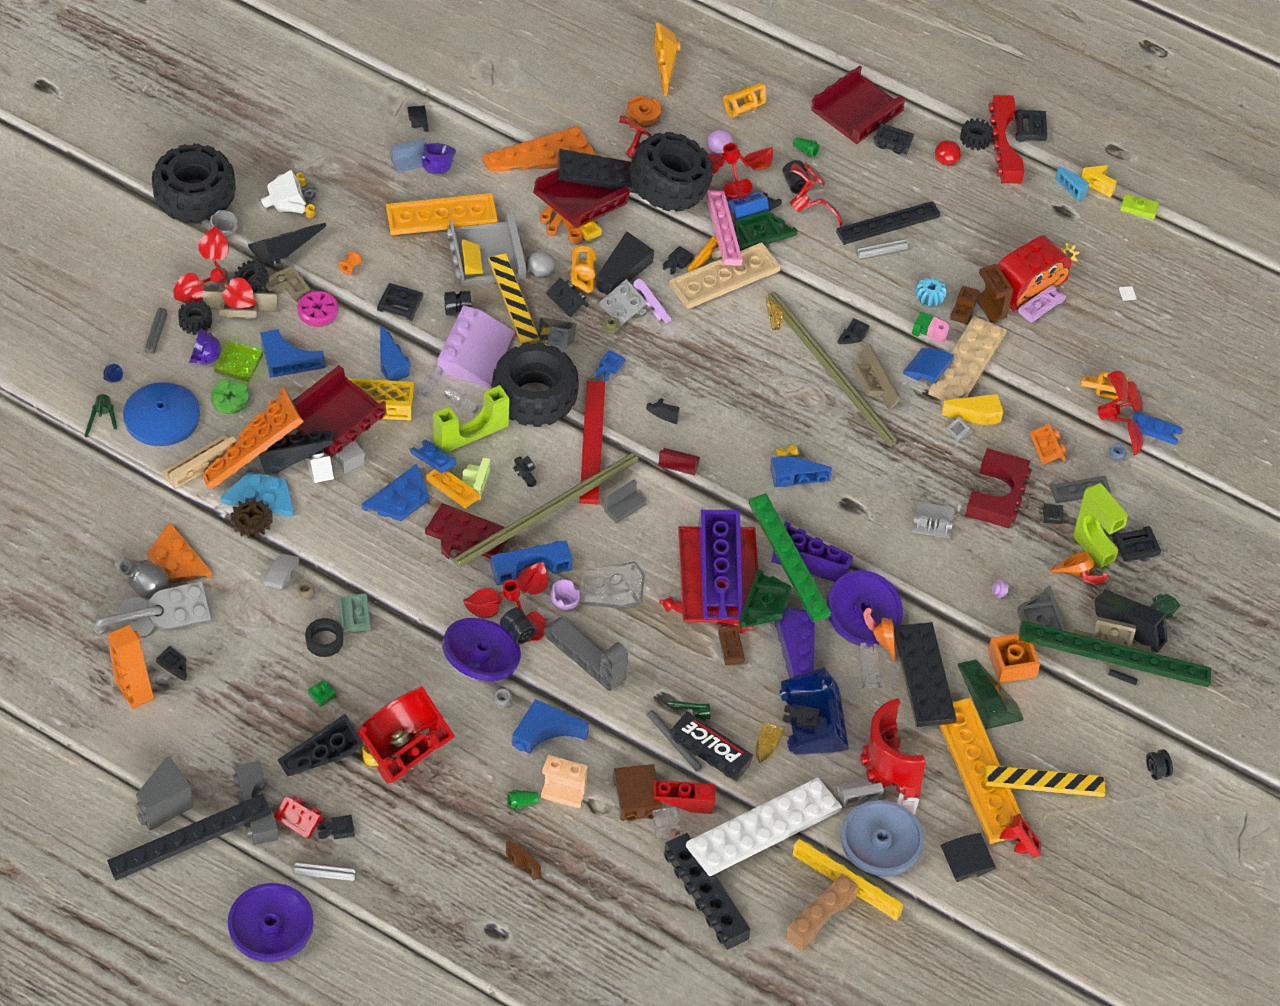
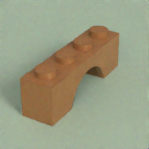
[786,874,858,952]

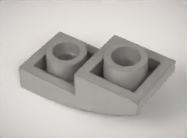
[264,553,299,589]

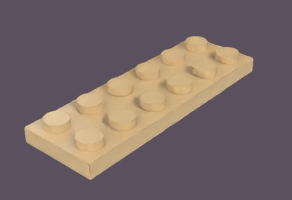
[669,242,781,309]
[928,316,1007,401]

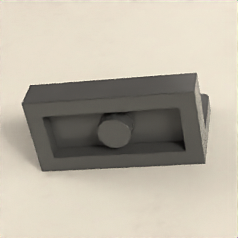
[604,480,646,524]

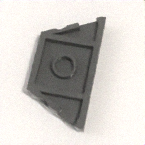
[1017,586,1066,631]

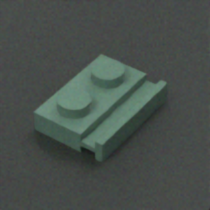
[338,593,371,633]

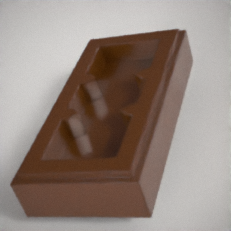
[718,627,745,665]

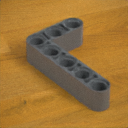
[544,617,628,691]

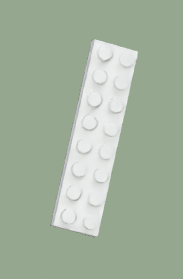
[686,778,842,877]

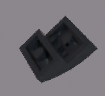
[941,833,997,882]

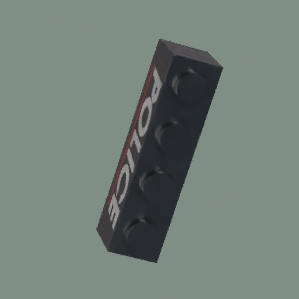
[670,712,753,782]

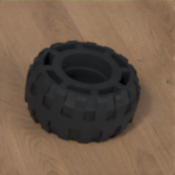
[629,132,713,212]
[152,143,236,224]
[492,342,579,427]

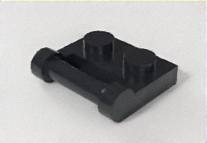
[1014,110,1047,142]
[377,283,423,321]
[1112,526,1161,562]

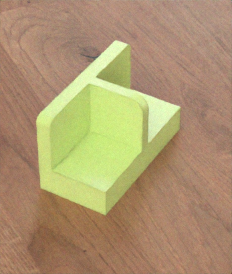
[462,458,490,500]

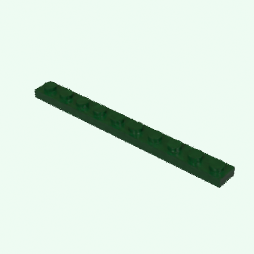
[1018,620,1211,687]

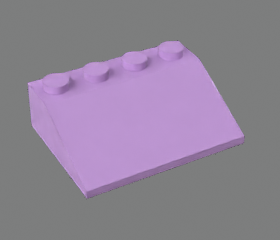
[438,305,515,388]

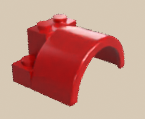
[357,686,455,784]
[860,698,926,800]

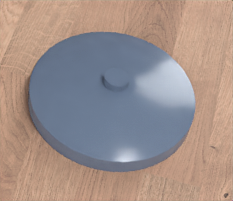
[841,800,924,876]

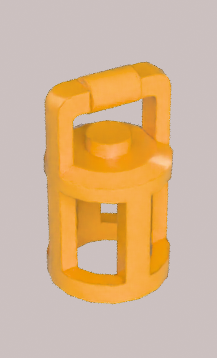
[723,83,766,118]
[570,246,596,293]
[1080,371,1129,399]

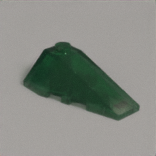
[958,659,1024,730]

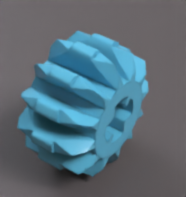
[915,277,947,307]

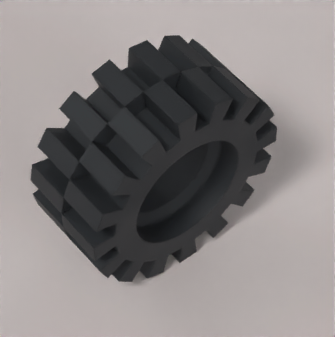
[960,118,993,150]
[233,260,269,292]
[178,300,212,335]

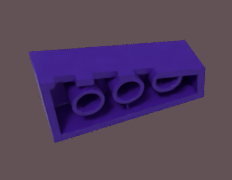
[771,521,853,582]
[774,609,815,689]

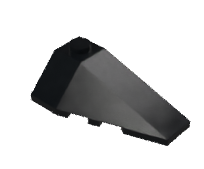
[248,223,327,266]
[259,430,335,474]
[278,714,365,776]

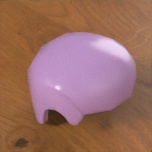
[707,129,734,154]
[550,579,580,610]

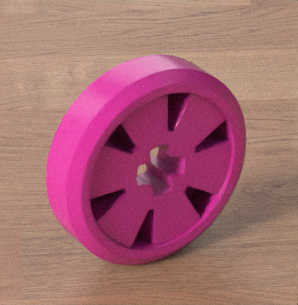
[297,291,338,326]

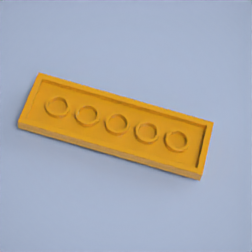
[386,193,498,235]

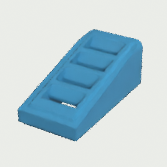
[1055,166,1089,201]

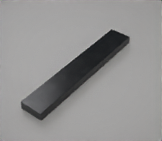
[836,201,940,245]

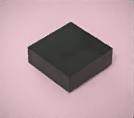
[1043,504,1064,524]

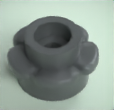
[302,185,318,202]

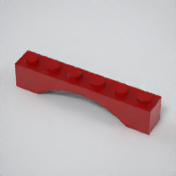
[989,95,1024,184]

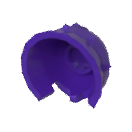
[421,143,456,174]
[189,328,221,365]

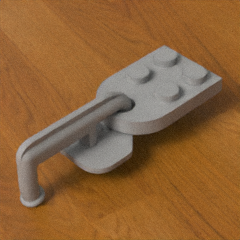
[94,581,211,637]

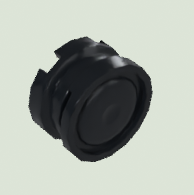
[1146,749,1173,780]

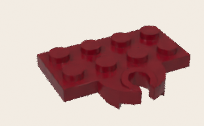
[425,503,509,564]

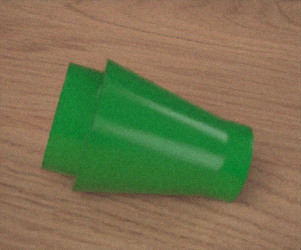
[793,137,820,157]
[507,789,539,810]

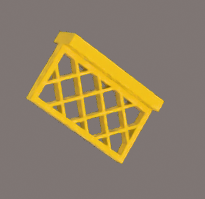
[348,378,415,421]

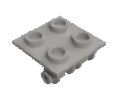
[599,279,647,327]
[912,501,955,539]

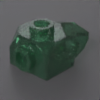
[1148,594,1180,619]

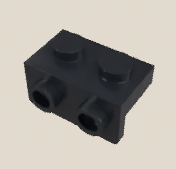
[874,123,914,155]
[546,277,589,318]

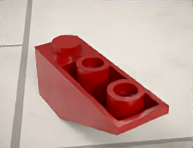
[654,780,715,814]

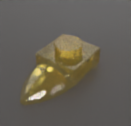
[766,296,783,330]
[756,722,784,763]

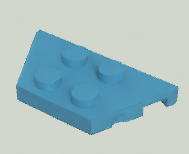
[221,472,294,517]

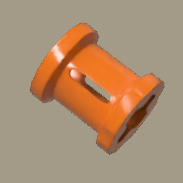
[338,251,362,275]

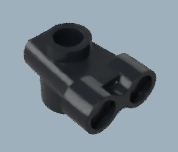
[513,456,537,487]

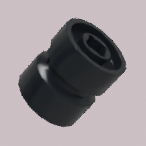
[782,160,810,194]
[444,290,472,315]
[500,607,537,645]

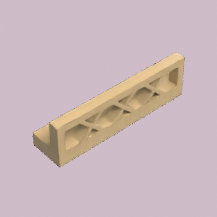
[162,435,237,489]

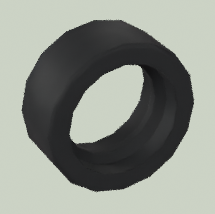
[305,618,343,657]

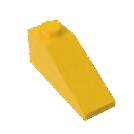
[941,394,1003,425]

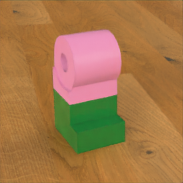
[912,312,949,342]

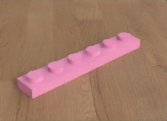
[706,190,742,265]

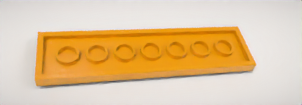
[939,698,1023,844]

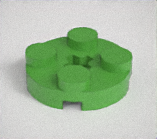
[211,379,249,414]

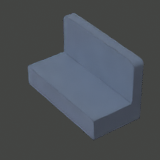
[390,138,427,173]

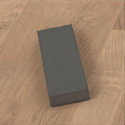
[1050,476,1111,504]

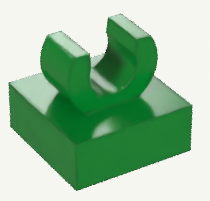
[308,679,336,707]

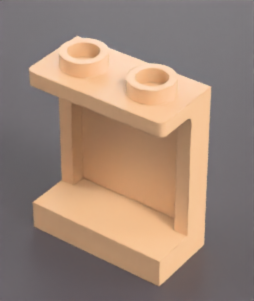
[541,755,588,808]

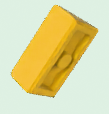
[461,239,483,275]

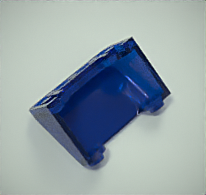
[779,667,849,755]

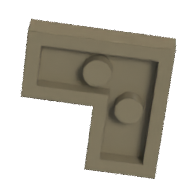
[264,266,311,301]

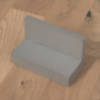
[836,779,884,808]

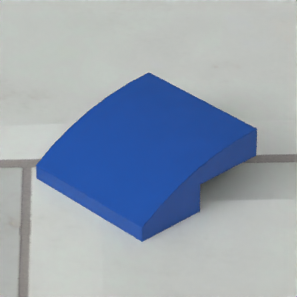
[903,348,954,383]

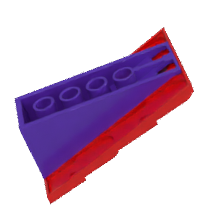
[678,510,758,624]

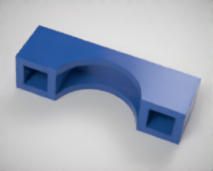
[491,540,573,586]

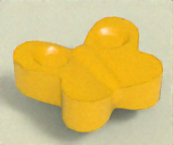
[776,444,799,456]

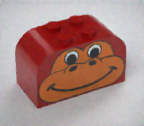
[997,235,1072,312]

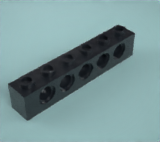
[663,833,751,950]

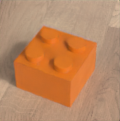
[988,633,1040,683]

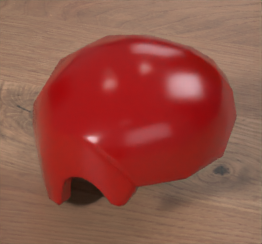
[934,140,961,166]

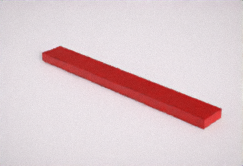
[579,381,605,504]

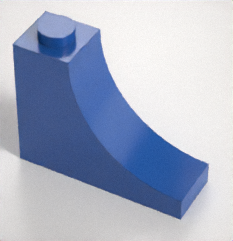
[260,329,325,378]
[512,699,589,754]

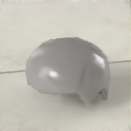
[211,210,238,237]
[526,251,555,277]

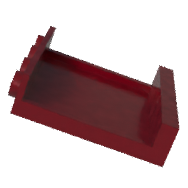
[811,66,905,144]
[533,169,630,228]
[293,365,387,457]

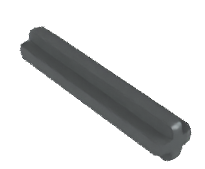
[145,308,167,354]

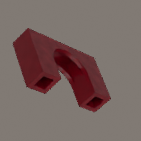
[965,448,1032,529]

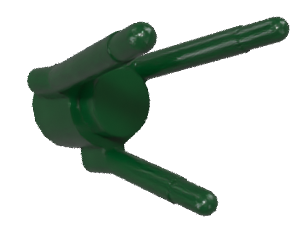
[84,394,117,437]
[667,700,711,732]

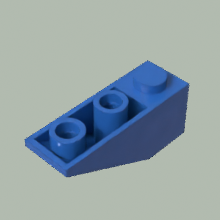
[380,326,411,381]
[770,456,832,487]

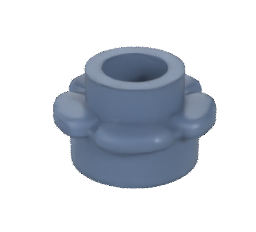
[1109,443,1127,461]

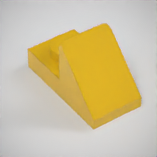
[1081,165,1117,197]

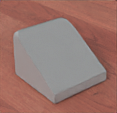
[946,416,974,442]

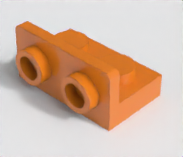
[1030,423,1067,465]

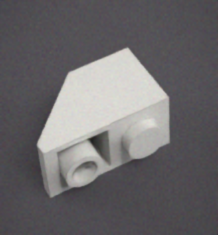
[306,450,334,483]

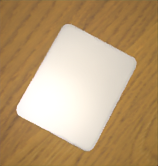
[1119,286,1137,301]

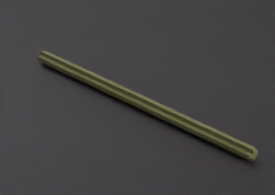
[767,292,897,446]
[454,452,638,567]

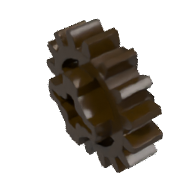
[230,498,273,539]

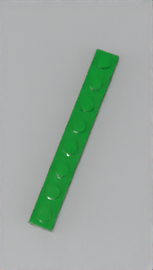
[749,493,831,623]

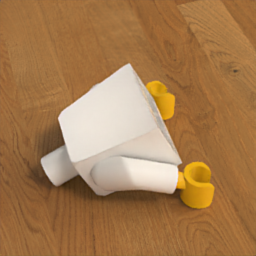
[261,170,316,219]

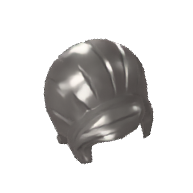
[128,560,169,600]

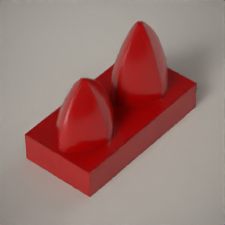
[1000,813,1041,858]

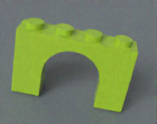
[433,385,509,453]
[1073,483,1128,568]

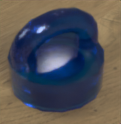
[103,364,123,383]

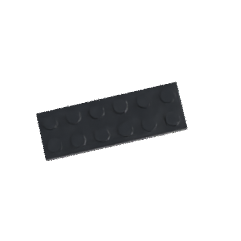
[558,149,639,194]
[894,622,957,727]

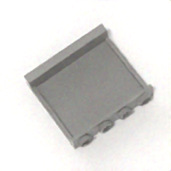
[447,213,526,286]

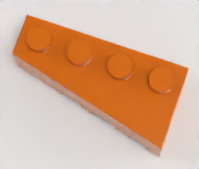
[107,624,154,709]

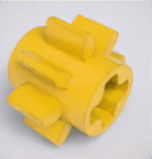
[1059,242,1080,261]

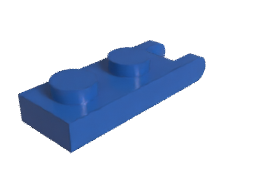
[1132,411,1183,445]
[410,439,457,474]

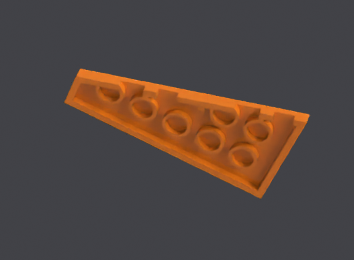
[482,126,596,172]
[202,387,303,490]

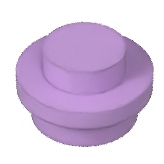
[992,579,1008,599]

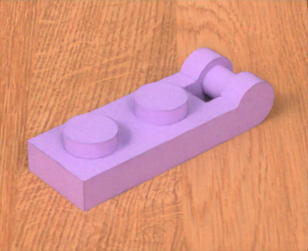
[633,279,672,324]
[1018,285,1066,323]

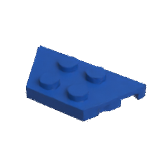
[361,464,429,521]

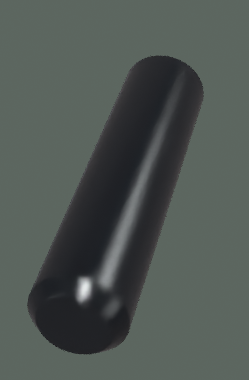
[1108,669,1138,685]

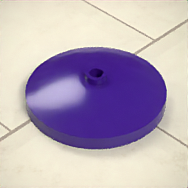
[826,570,903,647]
[442,618,521,681]
[228,883,314,962]

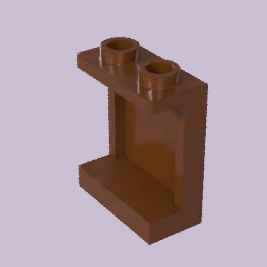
[977,264,1013,322]
[613,764,662,821]

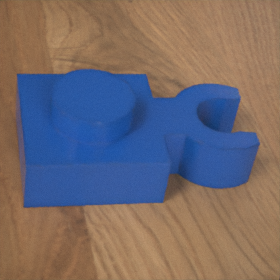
[595,350,625,382]

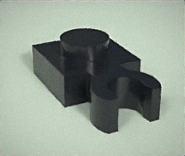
[663,246,694,275]
[782,705,819,730]
[317,815,355,840]

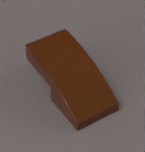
[950,286,980,324]
[506,841,541,881]

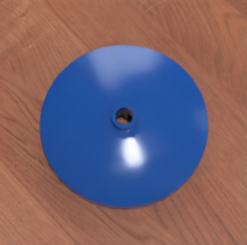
[123,382,200,446]

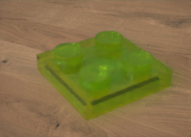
[214,341,263,382]

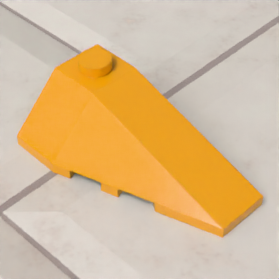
[654,22,680,96]

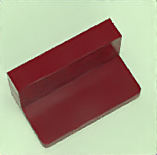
[658,448,700,476]

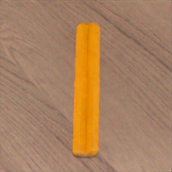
[687,235,719,272]

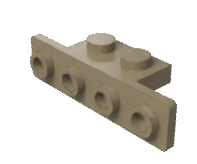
[203,290,277,319]
[852,344,901,410]
[1073,617,1151,652]

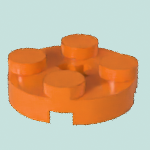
[626,96,661,127]

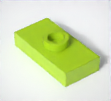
[1120,194,1159,220]

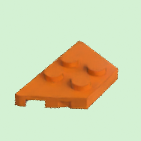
[147,523,212,583]

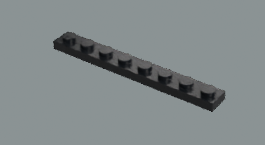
[107,793,271,881]

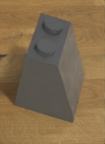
[135,756,193,831]

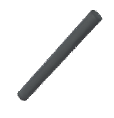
[647,710,702,772]

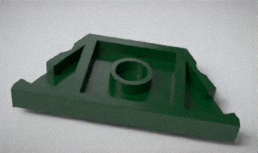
[735,210,798,251]
[739,569,792,629]

